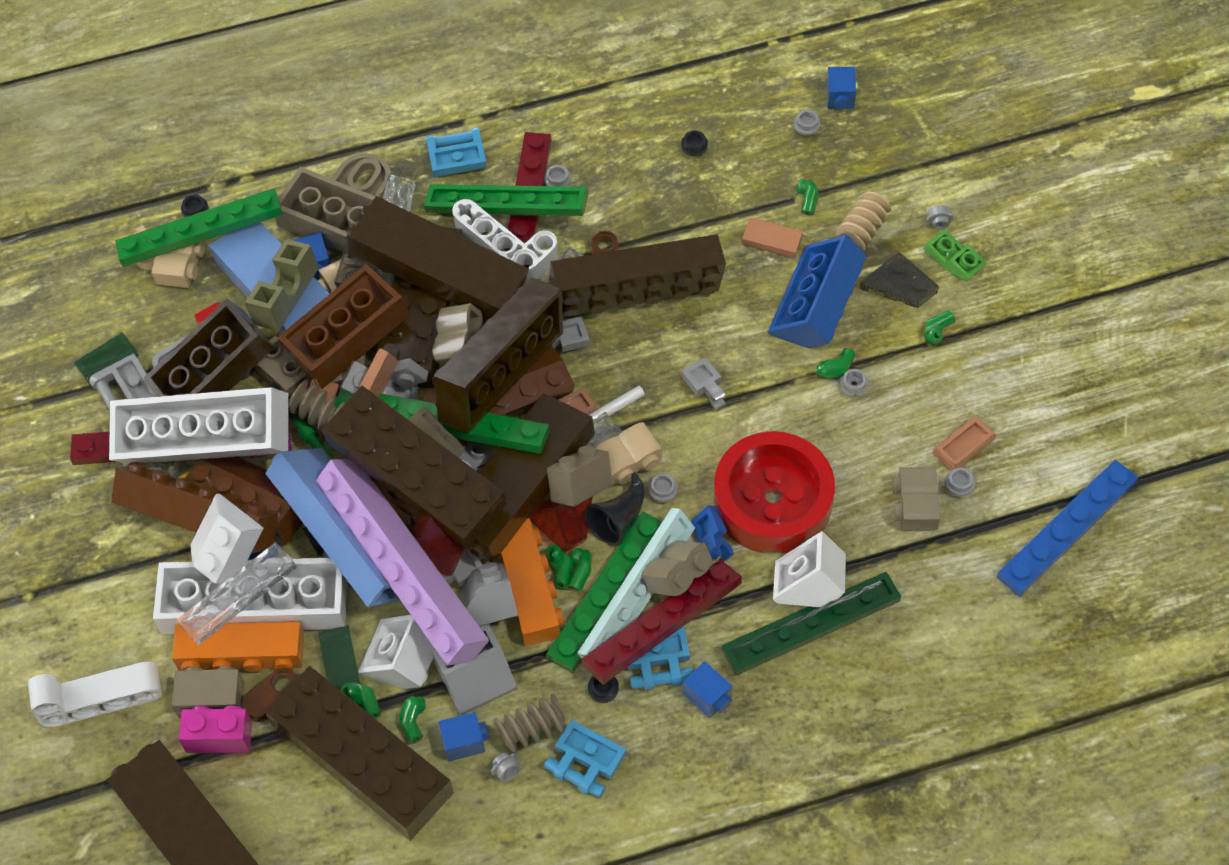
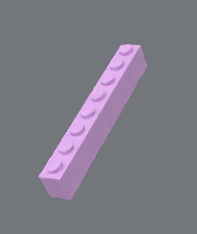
[316,459,489,665]

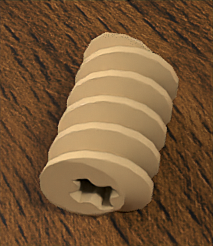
[836,192,892,252]

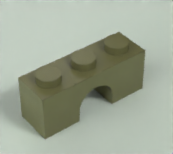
[245,239,319,331]

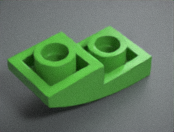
[923,228,987,281]

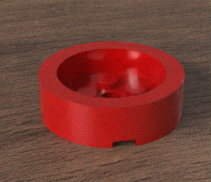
[714,431,835,554]

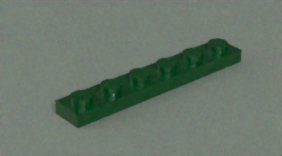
[722,571,902,676]

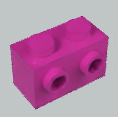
[179,705,252,753]

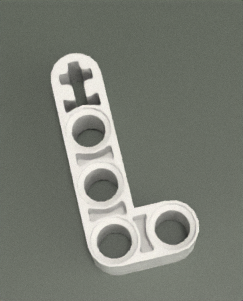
[452,199,559,283]
[27,662,163,727]

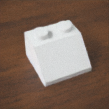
[190,494,264,584]
[773,531,846,607]
[358,614,434,689]

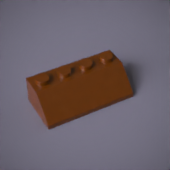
[277,264,410,389]
[488,346,575,418]
[185,456,303,545]

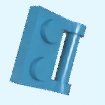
[426,127,487,177]

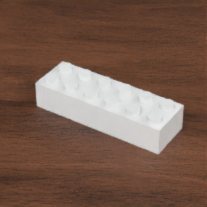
[109,387,288,464]
[153,558,348,634]

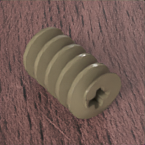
[288,380,345,432]
[494,693,565,753]

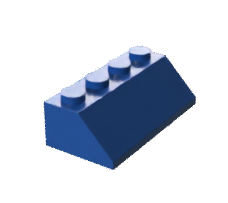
[767,235,867,348]

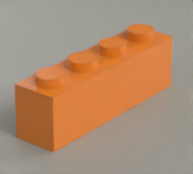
[500,518,565,647]
[172,621,304,672]

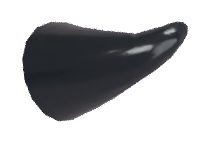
[584,472,644,545]

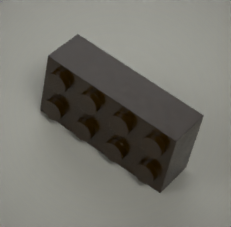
[144,298,275,397]

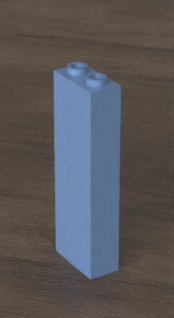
[208,222,329,334]
[265,448,401,607]

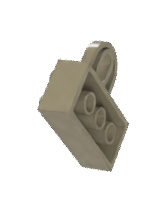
[275,153,396,265]

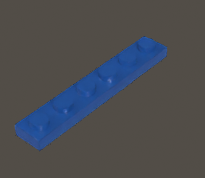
[997,459,1139,597]

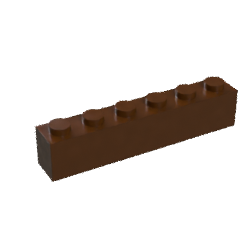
[111,462,278,553]

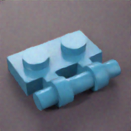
[628,627,693,690]
[544,719,627,798]

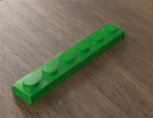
[424,184,589,216]
[115,188,283,267]
[379,393,550,454]
[546,512,662,673]

